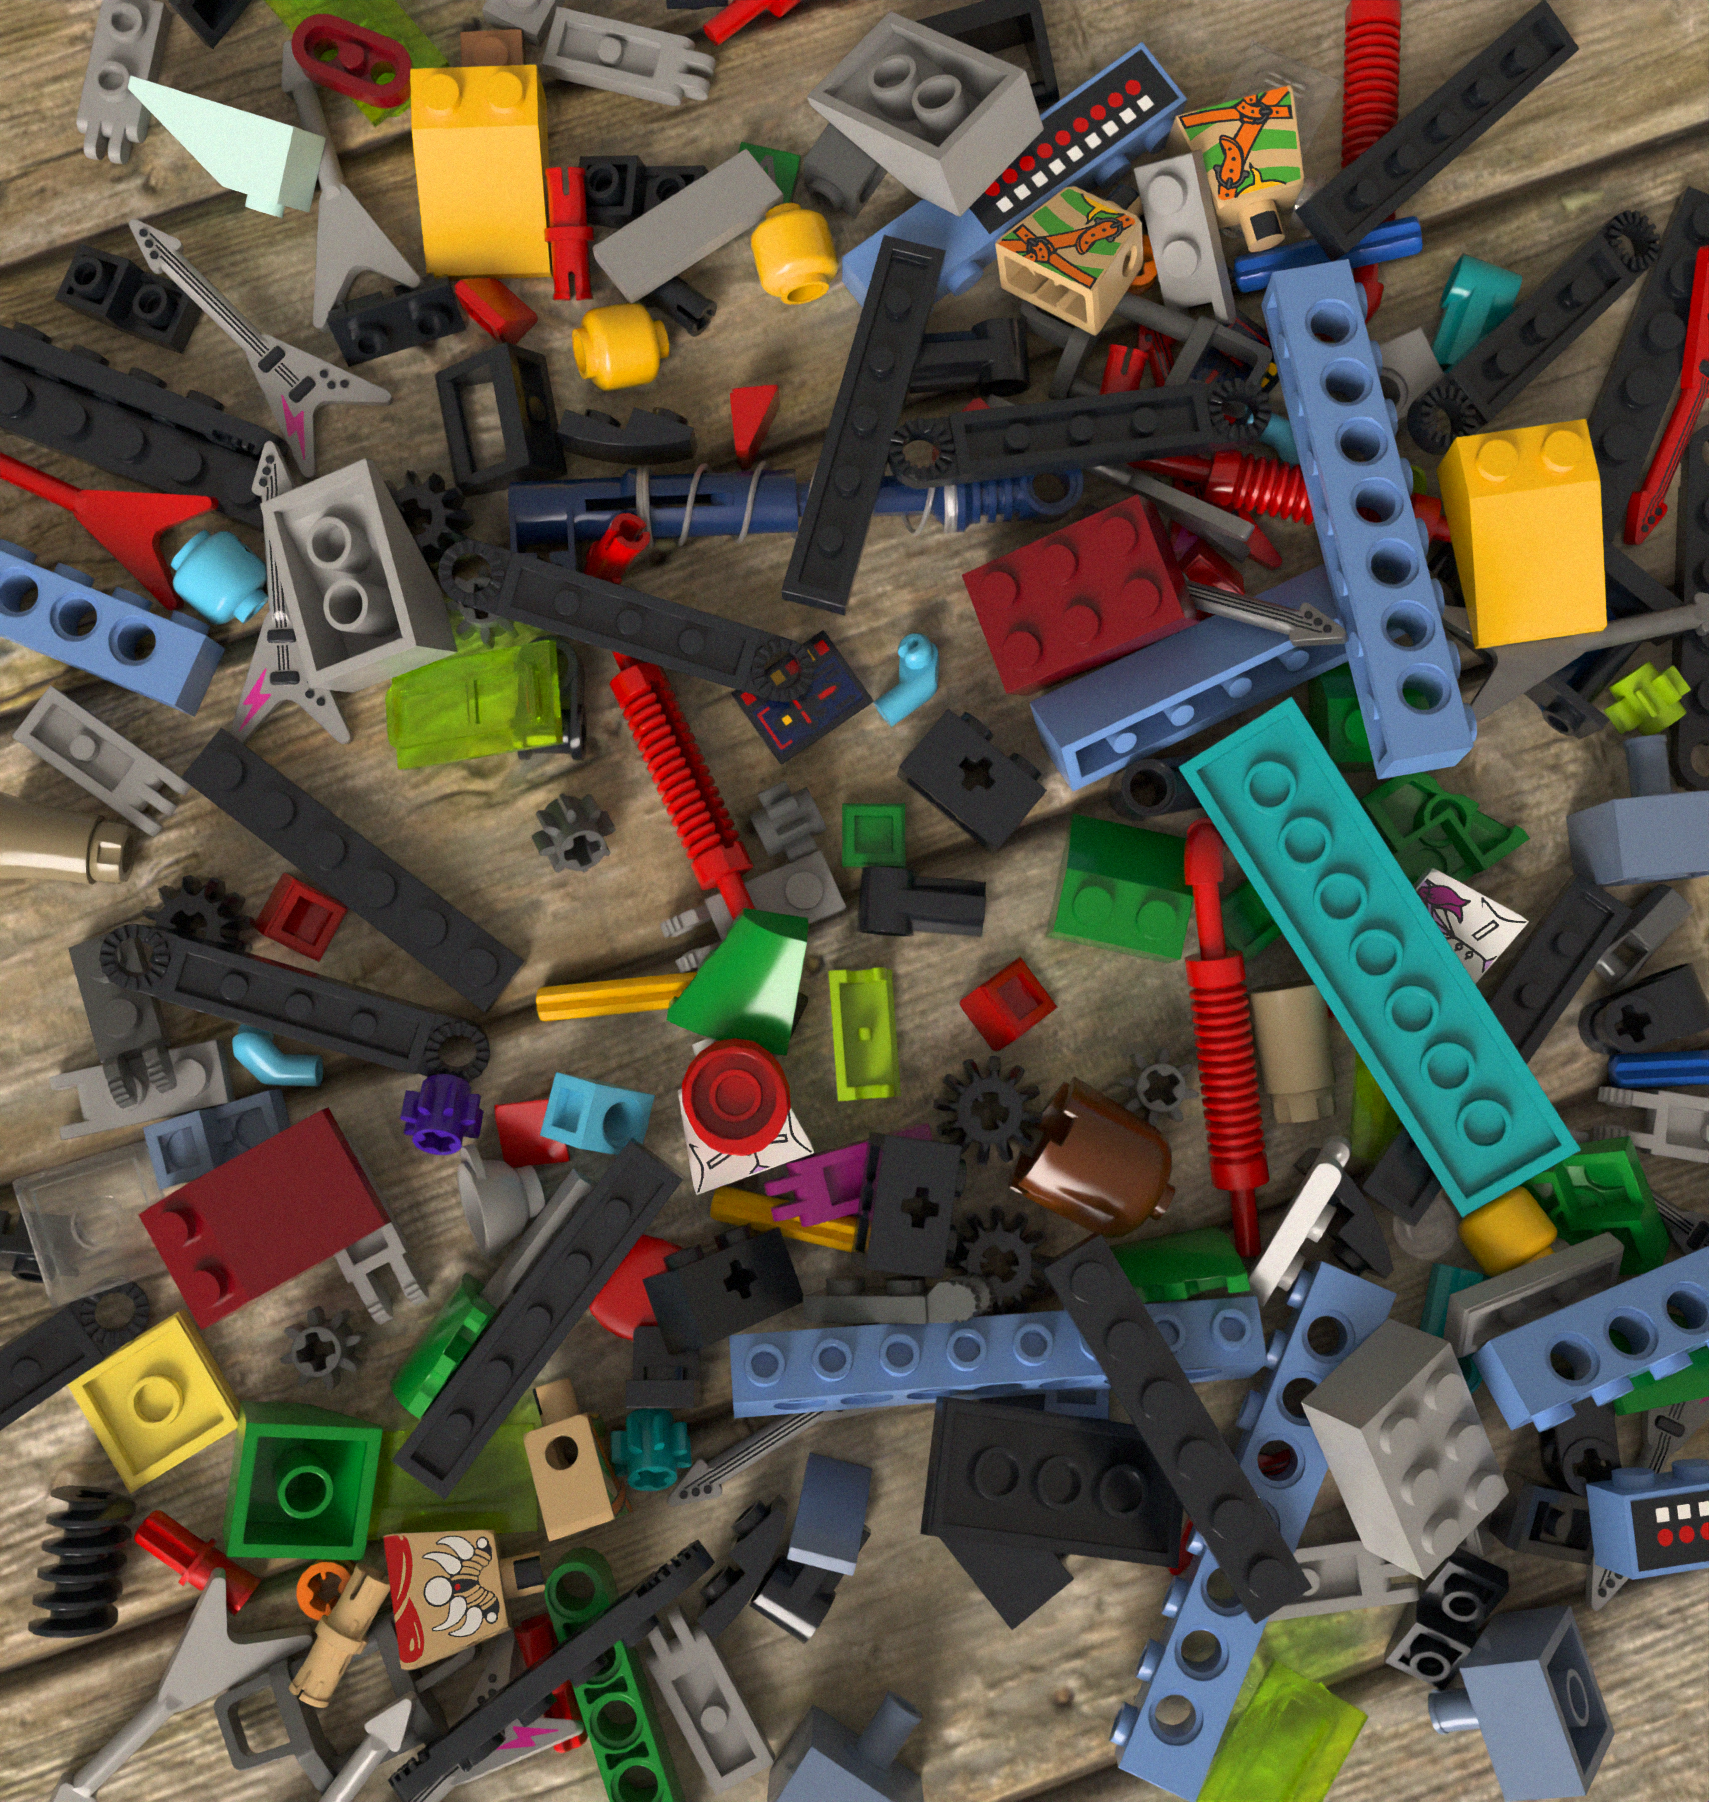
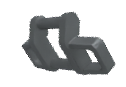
[1020,291,1272,418]
[214,1607,482,1796]

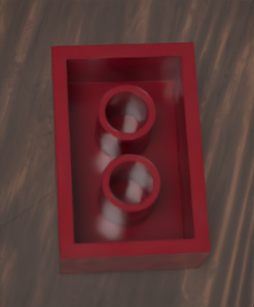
[962,494,1201,696]

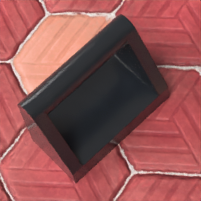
[916,0,1060,109]
[435,342,568,497]

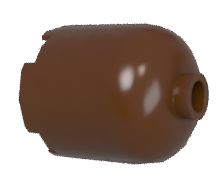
[1008,1077,1175,1238]

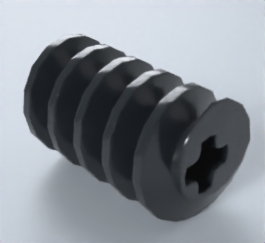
[28,1485,136,1638]

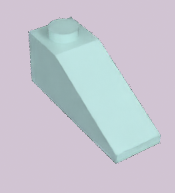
[128,75,326,218]

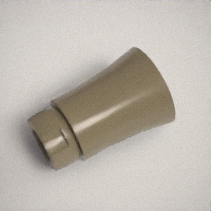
[0,791,137,885]
[1243,979,1337,1123]

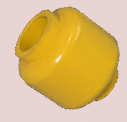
[751,203,839,305]
[572,302,669,392]
[1457,1186,1557,1277]

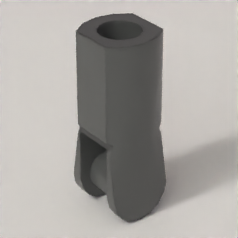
[1593,884,1693,994]

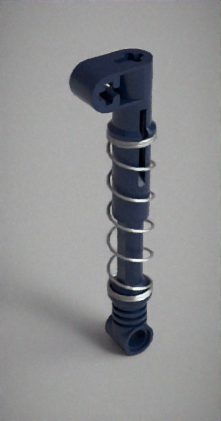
[508,455,1084,573]

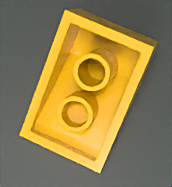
[410,65,552,281]
[1436,419,1607,649]

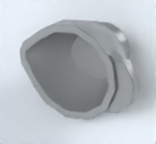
[457,1144,545,1262]

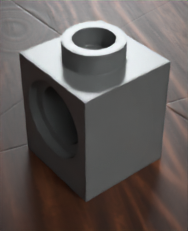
[804,122,888,219]

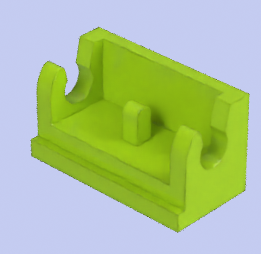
[828,967,901,1101]

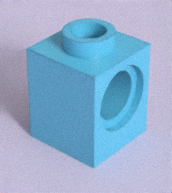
[540,1072,655,1155]

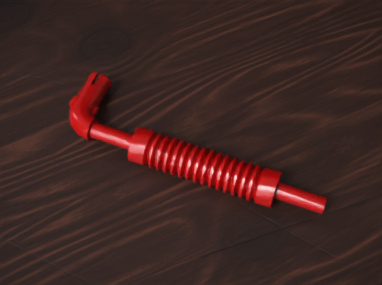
[1265,0,1402,342]
[1098,344,1452,546]
[583,513,756,921]
[1184,815,1270,1257]

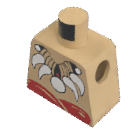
[383,1530,546,1671]

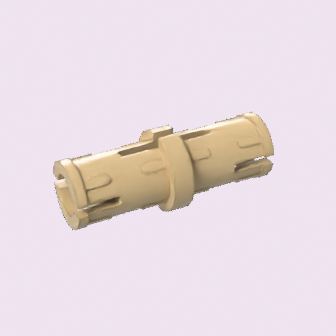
[289,1563,390,1708]

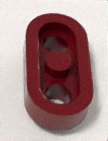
[291,13,415,109]

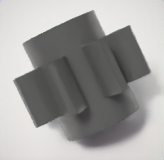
[445,565,519,650]
[749,781,827,863]
[531,793,616,873]
[1115,1048,1199,1127]
[280,1306,367,1390]

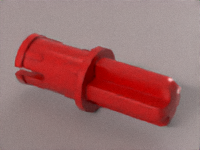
[133,1510,262,1617]
[513,1613,588,1753]

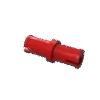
[544,167,595,301]

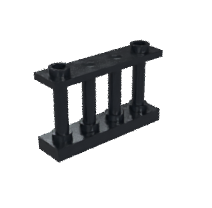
[1427,537,1686,740]

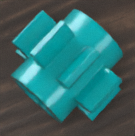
[610,1408,692,1491]

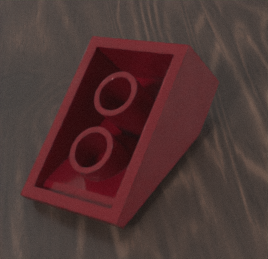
[138,1107,392,1331]

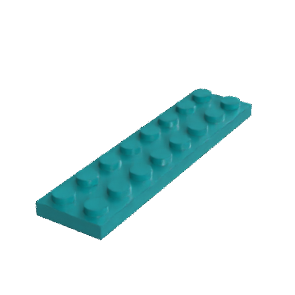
[1178,697,1581,1217]

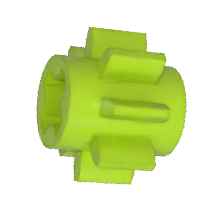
[1603,660,1692,736]

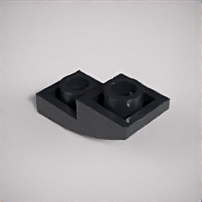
[579,155,709,229]
[55,244,202,354]
[557,407,698,465]
[1293,1148,1394,1279]
[697,1494,788,1640]
[1384,1547,1509,1690]

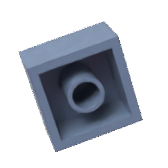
[1566,735,1709,888]
[1428,1605,1615,1802]
[767,1691,924,1802]

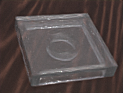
[12,1140,167,1309]

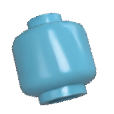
[171,530,268,625]

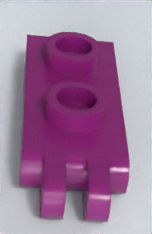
[764,1123,933,1227]

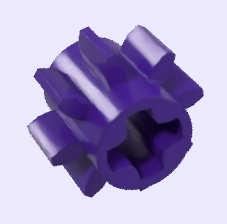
[400,1074,484,1155]

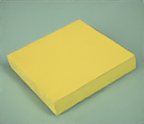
[68,1309,241,1494]

